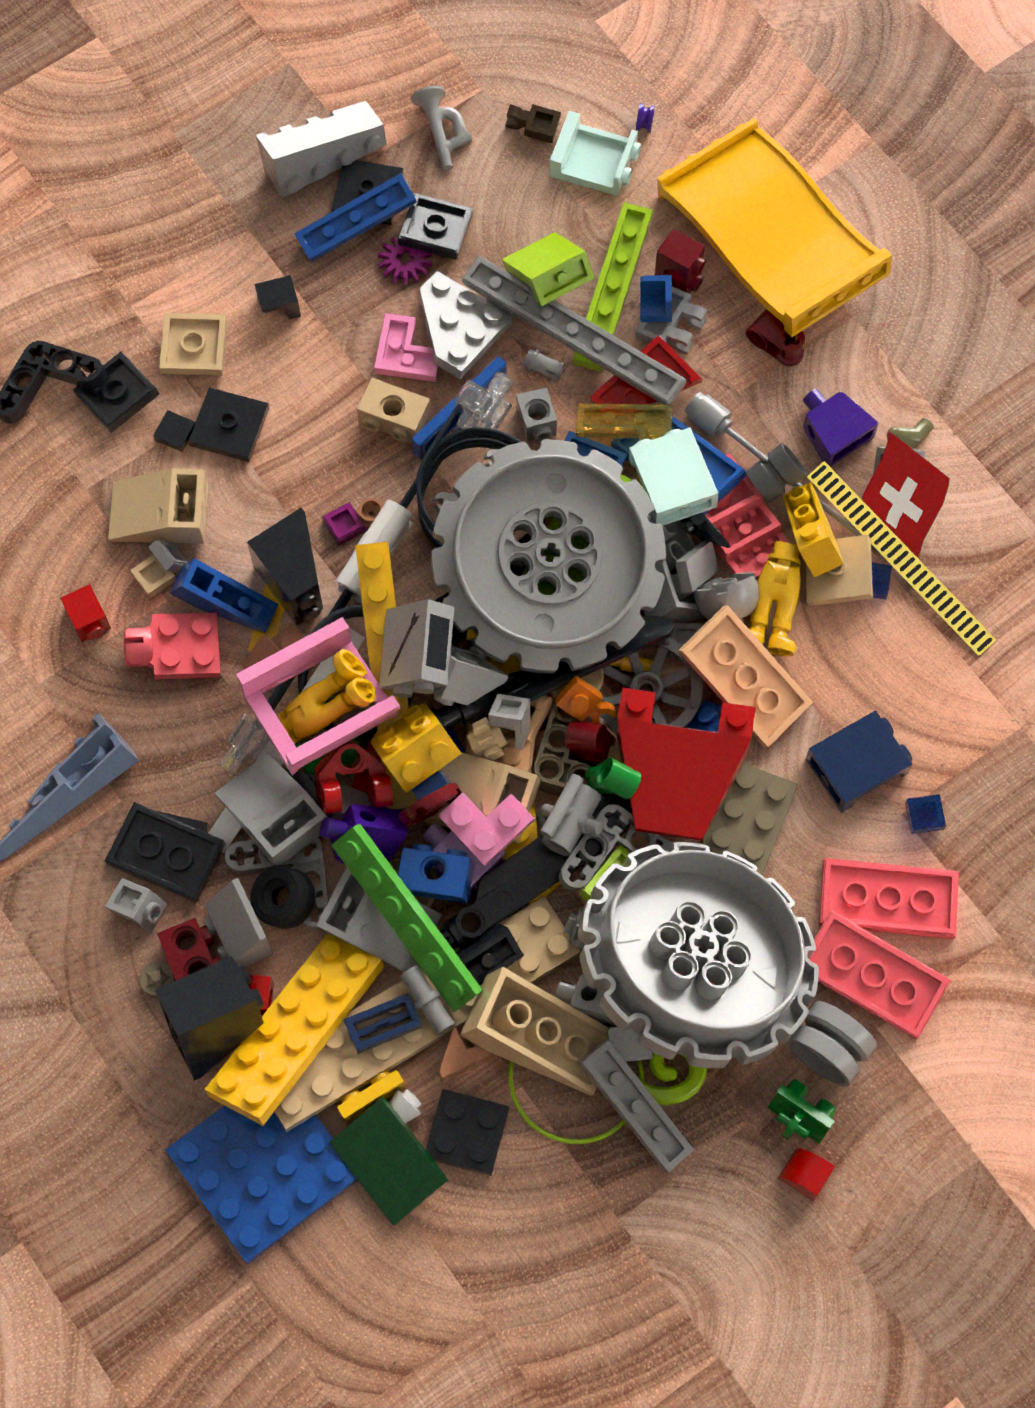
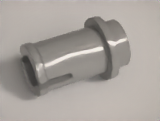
[523,349,565,381]

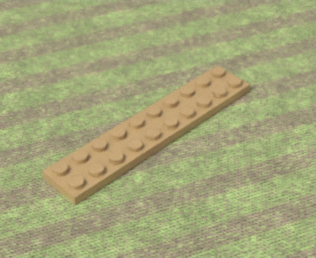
[274,896,581,1132]

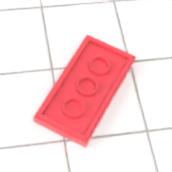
[819,858,959,939]
[809,910,951,1040]

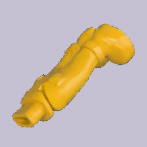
[748,541,801,656]
[278,649,376,743]

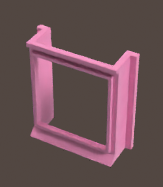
[236,617,400,776]

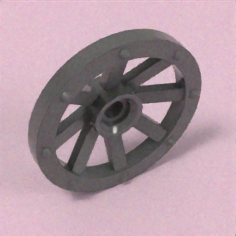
[599,637,703,734]

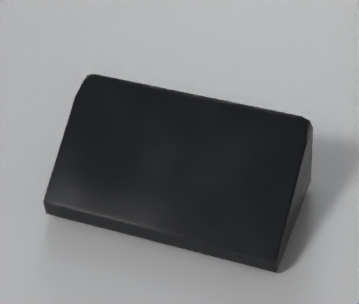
[456,924,524,985]

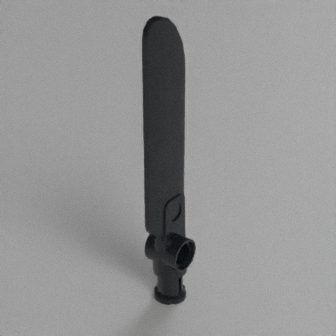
[430,616,674,731]
[439,794,632,950]

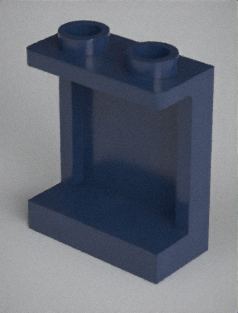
[805,710,913,813]

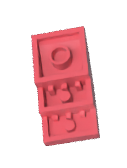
[705,453,799,581]

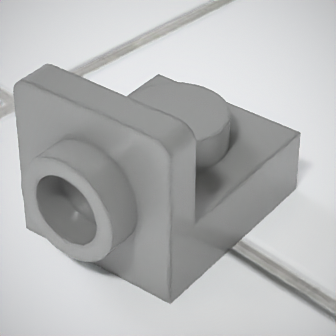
[105,878,167,932]

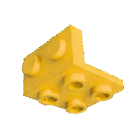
[371,703,462,793]

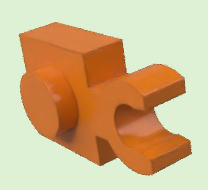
[555,676,617,726]

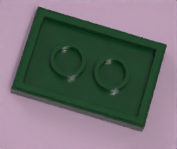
[329,1097,449,1226]

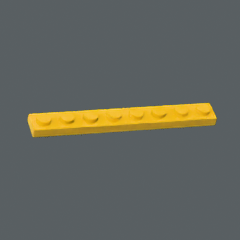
[355,541,418,809]

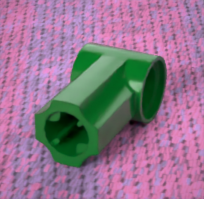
[584,757,641,800]

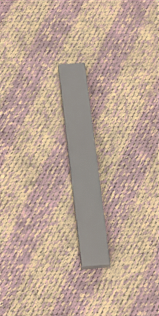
[461,255,686,408]

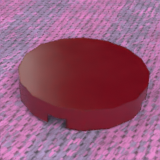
[397,782,462,827]

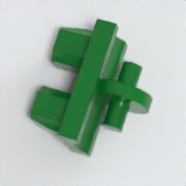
[767,1079,836,1144]

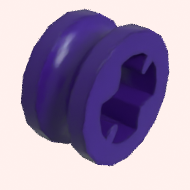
[636,103,655,133]

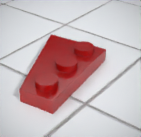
[590,335,702,423]

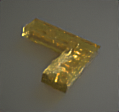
[576,403,673,486]

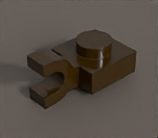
[505,104,561,143]

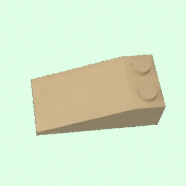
[460,967,608,1096]

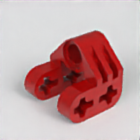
[314,740,393,814]

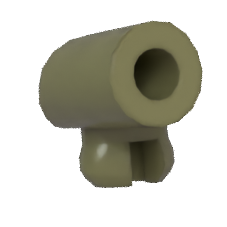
[886,418,934,448]

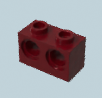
[157,918,220,980]

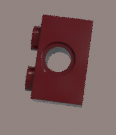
[655,228,706,294]

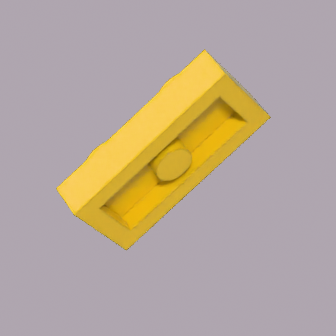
[337,1070,405,1125]

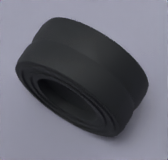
[250,865,315,929]

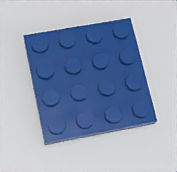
[165,1105,358,1264]

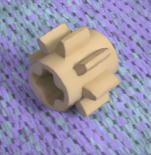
[468,717,509,761]

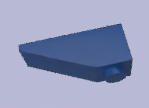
[170,558,279,633]

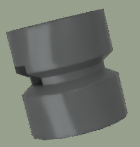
[746,443,807,503]

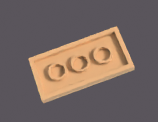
[678,605,813,747]

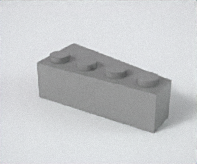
[256,101,387,198]

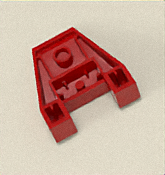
[616,688,756,841]

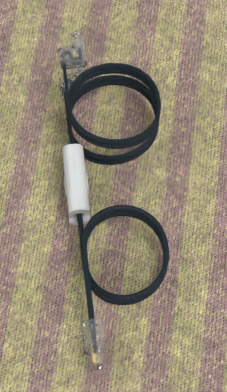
[220,372,546,777]

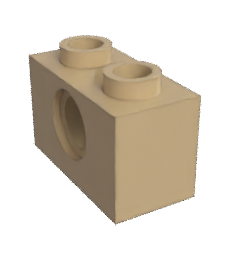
[357,378,431,443]

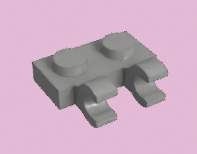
[635,287,707,354]

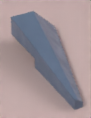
[0,713,139,861]

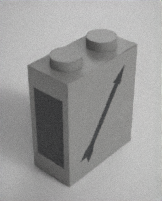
[379,599,454,698]

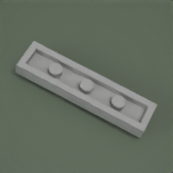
[579,1040,694,1173]

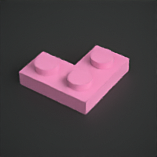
[374,313,439,382]
[438,792,536,866]

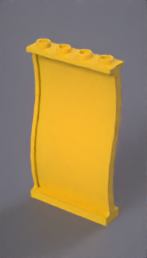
[657,117,892,337]

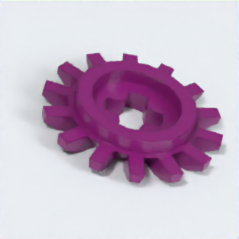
[378,237,433,285]

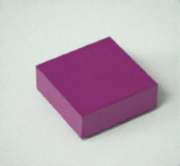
[322,502,366,546]

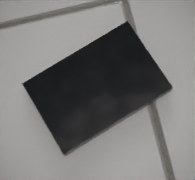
[104,802,225,903]

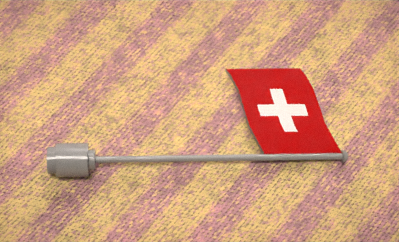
[685,392,950,559]

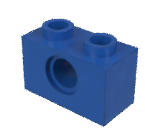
[398,844,475,904]

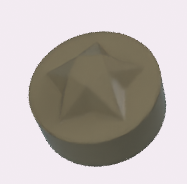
[140,962,176,998]

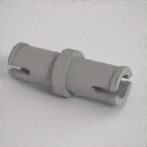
[400,965,456,1036]

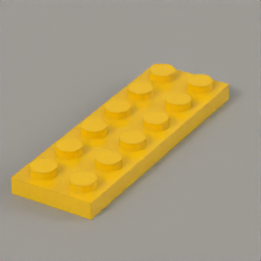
[205,933,384,1126]

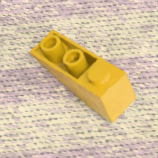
[782,482,844,577]

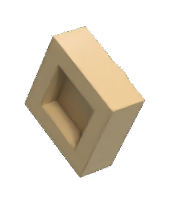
[130,554,176,599]

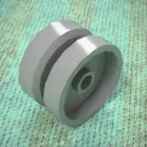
[786,1001,877,1087]

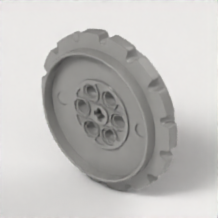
[431,439,666,673]
[578,842,819,1068]

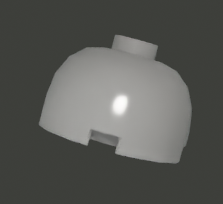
[693,572,760,623]

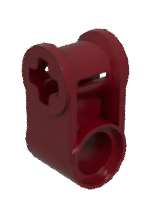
[746,309,805,366]
[565,720,616,767]

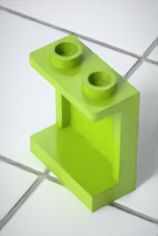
[502,232,595,307]

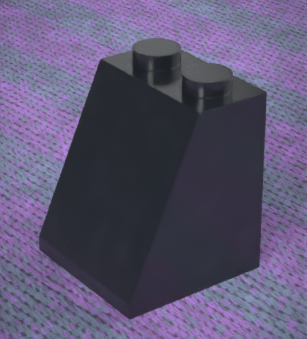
[247,507,323,626]
[155,956,265,1081]

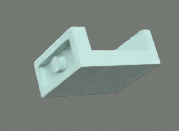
[550,111,641,196]
[629,427,718,526]

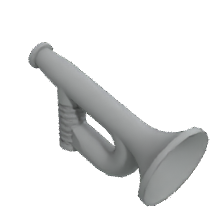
[411,86,472,171]

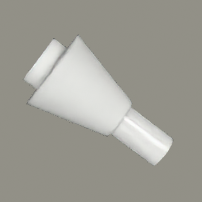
[389,1089,422,1124]

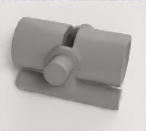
[540,774,603,856]

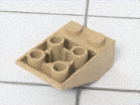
[108,468,209,544]
[435,752,541,844]

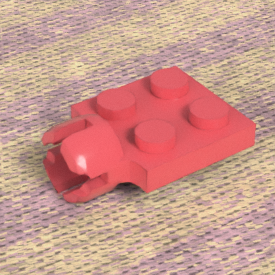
[123,613,220,680]

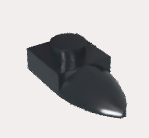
[678,513,731,548]

